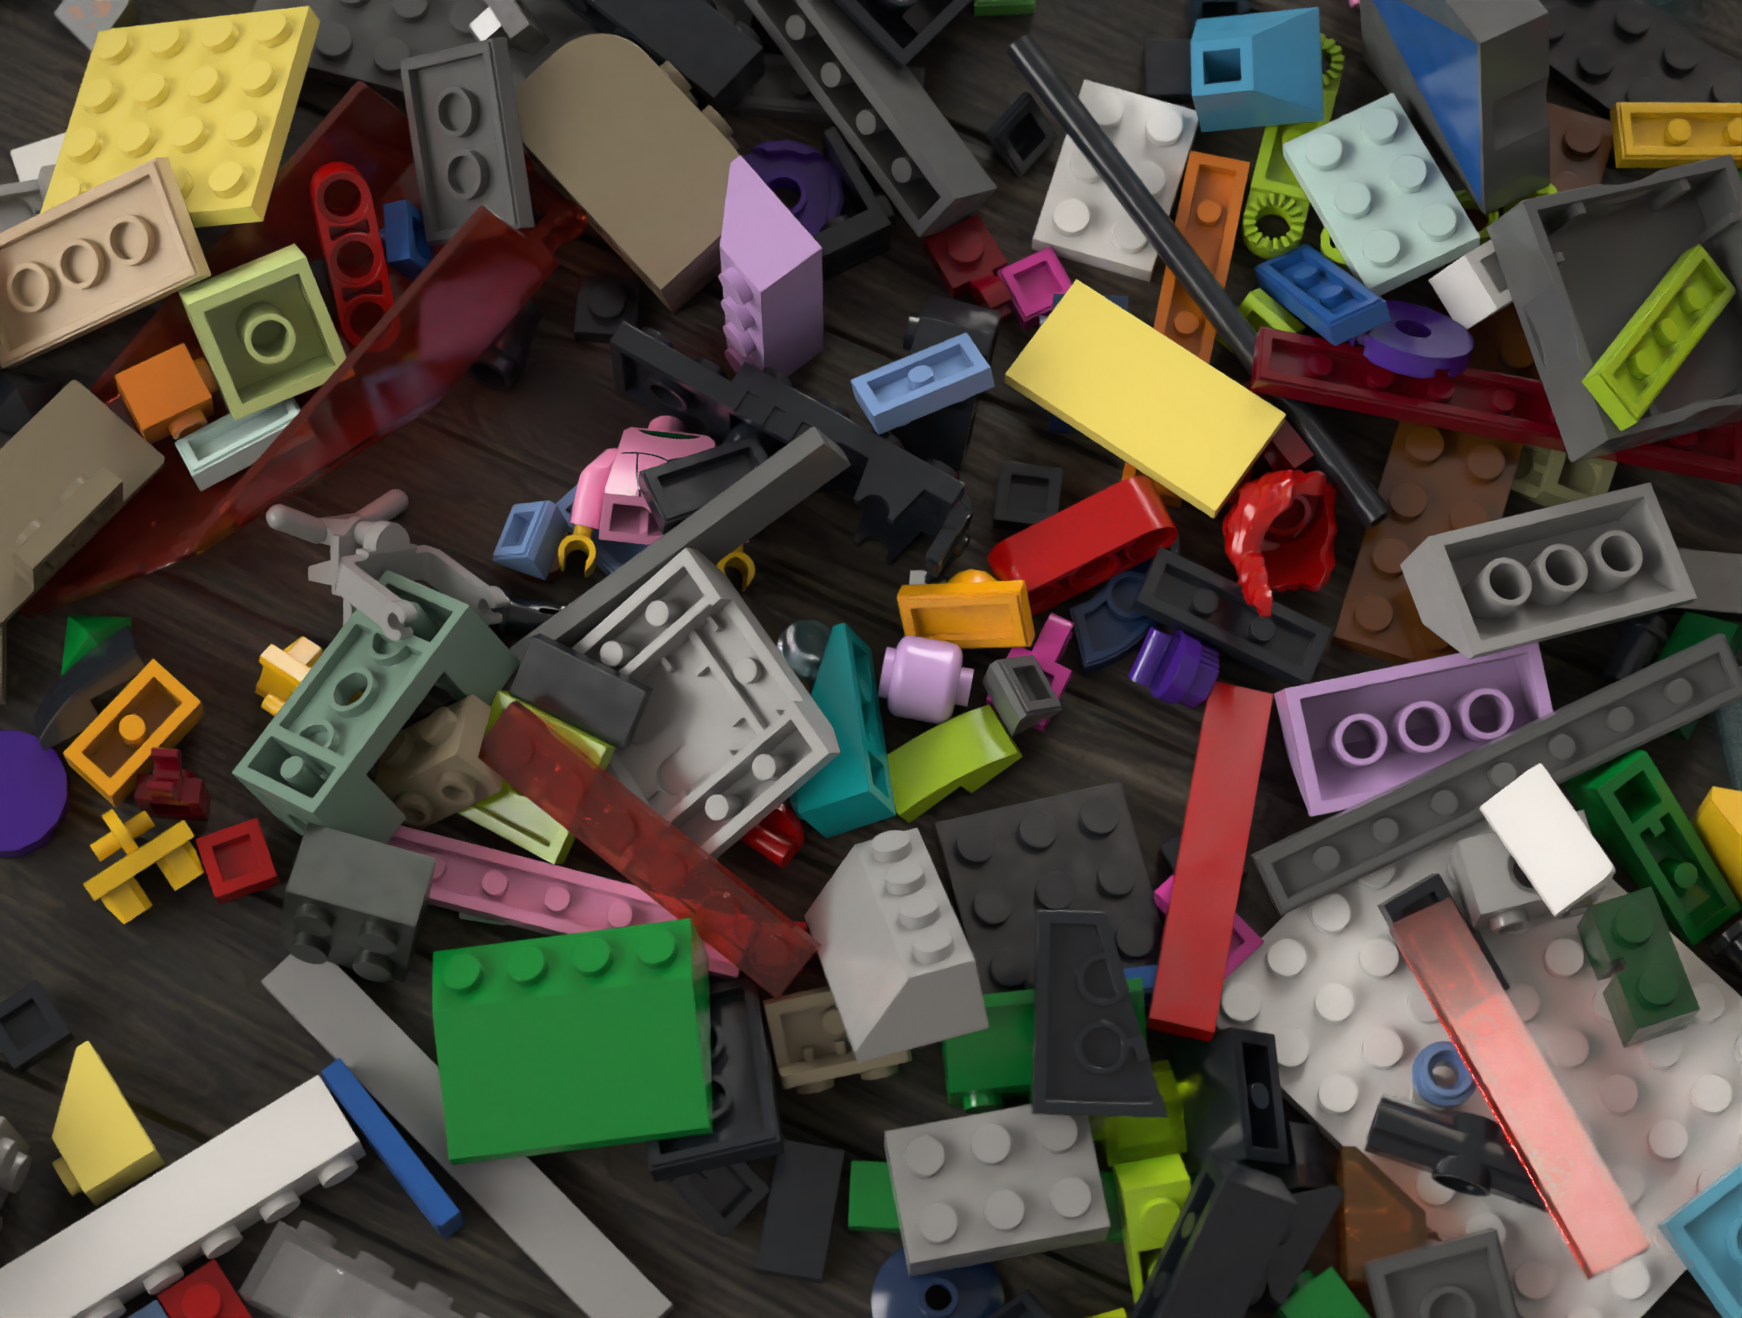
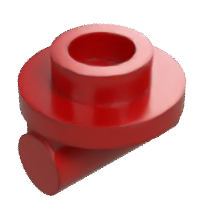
[739,803,804,867]

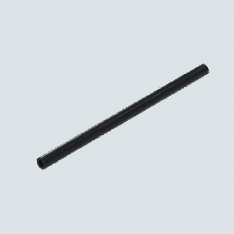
[1007,35,1392,530]

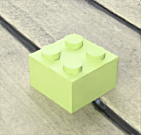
[178,244,352,421]

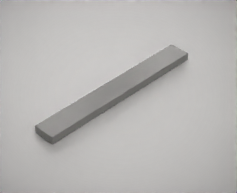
[261,954,673,1318]

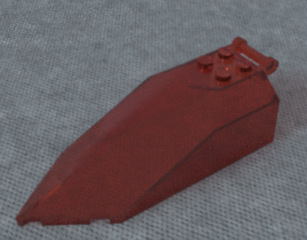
[17,81,588,618]

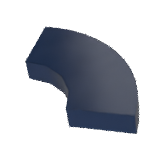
[1068,524,1180,674]

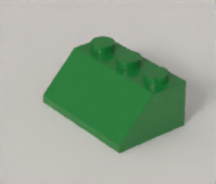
[941,977,1147,1114]

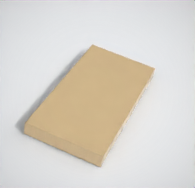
[0,157,212,369]

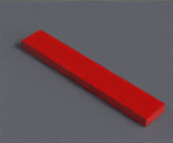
[1146,681,1274,1042]

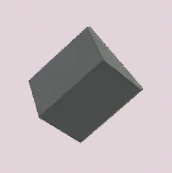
[982,655,1062,737]

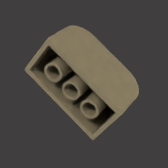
[514,33,740,314]

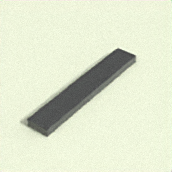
[509,426,851,670]

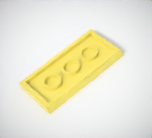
[1004,279,1286,519]

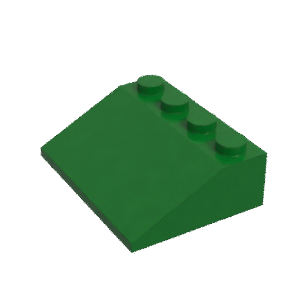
[432,918,713,1165]

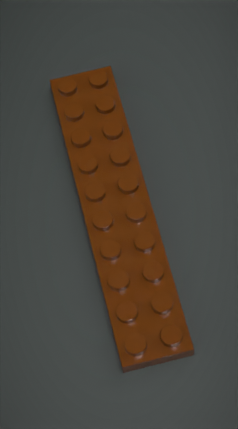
[1331,103,1613,665]

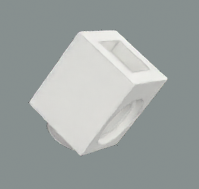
[1428,240,1513,330]

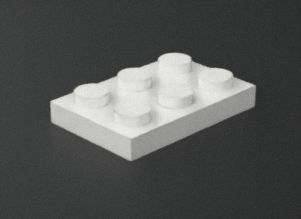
[1032,79,1199,282]

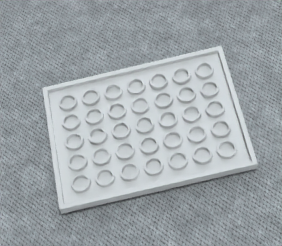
[1215,819,1742,1318]

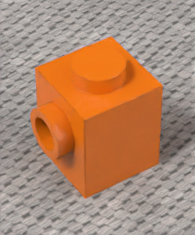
[115,343,219,444]

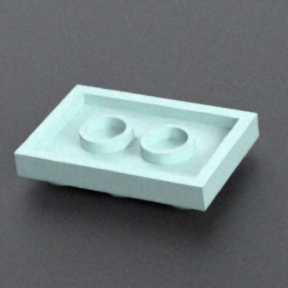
[1282,93,1480,296]

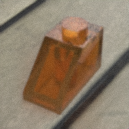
[1335,1146,1439,1291]

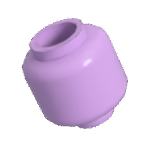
[878,635,974,724]

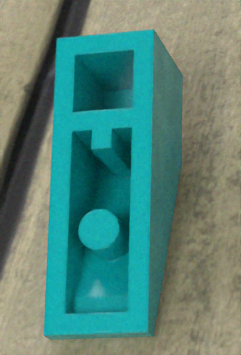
[789,622,896,838]

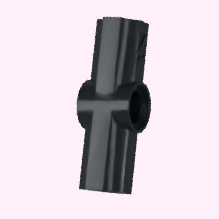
[1364,1093,1576,1215]

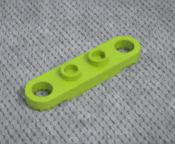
[1241,33,1344,259]

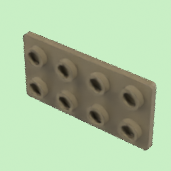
[0,380,165,628]

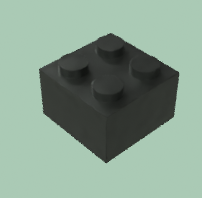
[279,822,437,983]

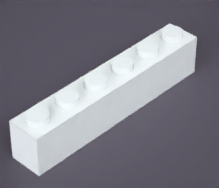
[0,1074,366,1318]

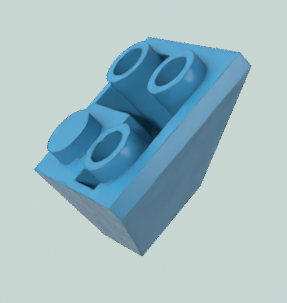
[1190,7,1324,132]

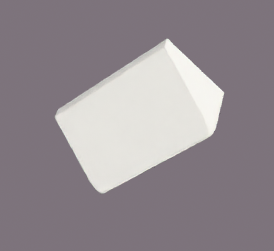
[1480,763,1616,917]

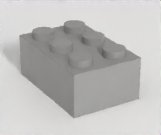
[884,1104,1110,1277]

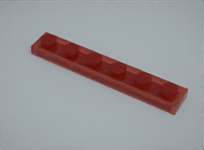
[478,701,821,999]

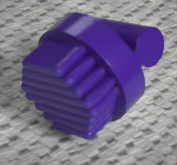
[1128,626,1220,708]

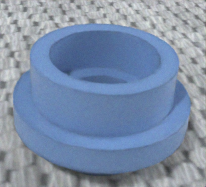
[1411,1041,1479,1108]

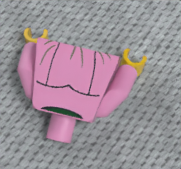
[558,416,755,592]

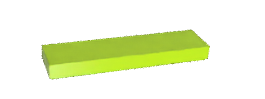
[1581,243,1737,431]

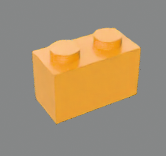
[63,659,205,808]

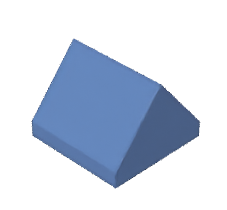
[492,500,568,580]

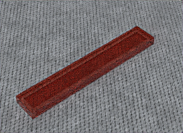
[1389,897,1652,1281]

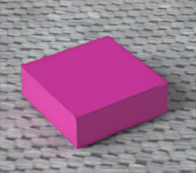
[996,246,1072,330]

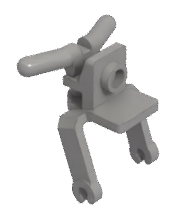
[266,489,507,641]

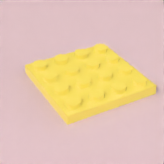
[41,6,321,228]

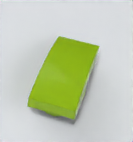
[887,704,1023,823]

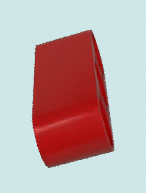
[310,162,397,349]
[987,476,1178,616]

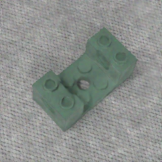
[232,570,521,844]

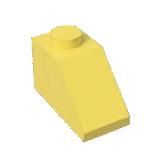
[52,1041,165,1206]

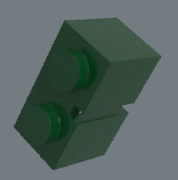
[1577,886,1700,1048]

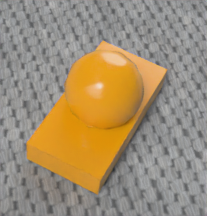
[897,569,1035,649]

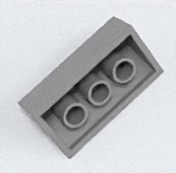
[1400,482,1697,660]
[804,828,989,1063]

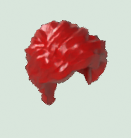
[1223,469,1338,617]

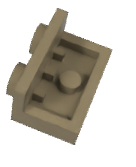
[374,694,503,830]
[763,986,912,1094]

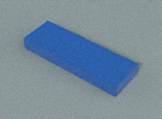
[1254,243,1391,346]
[321,1058,465,1239]

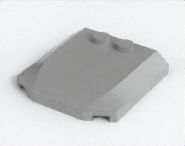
[571,547,840,893]

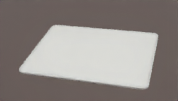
[11,133,66,182]

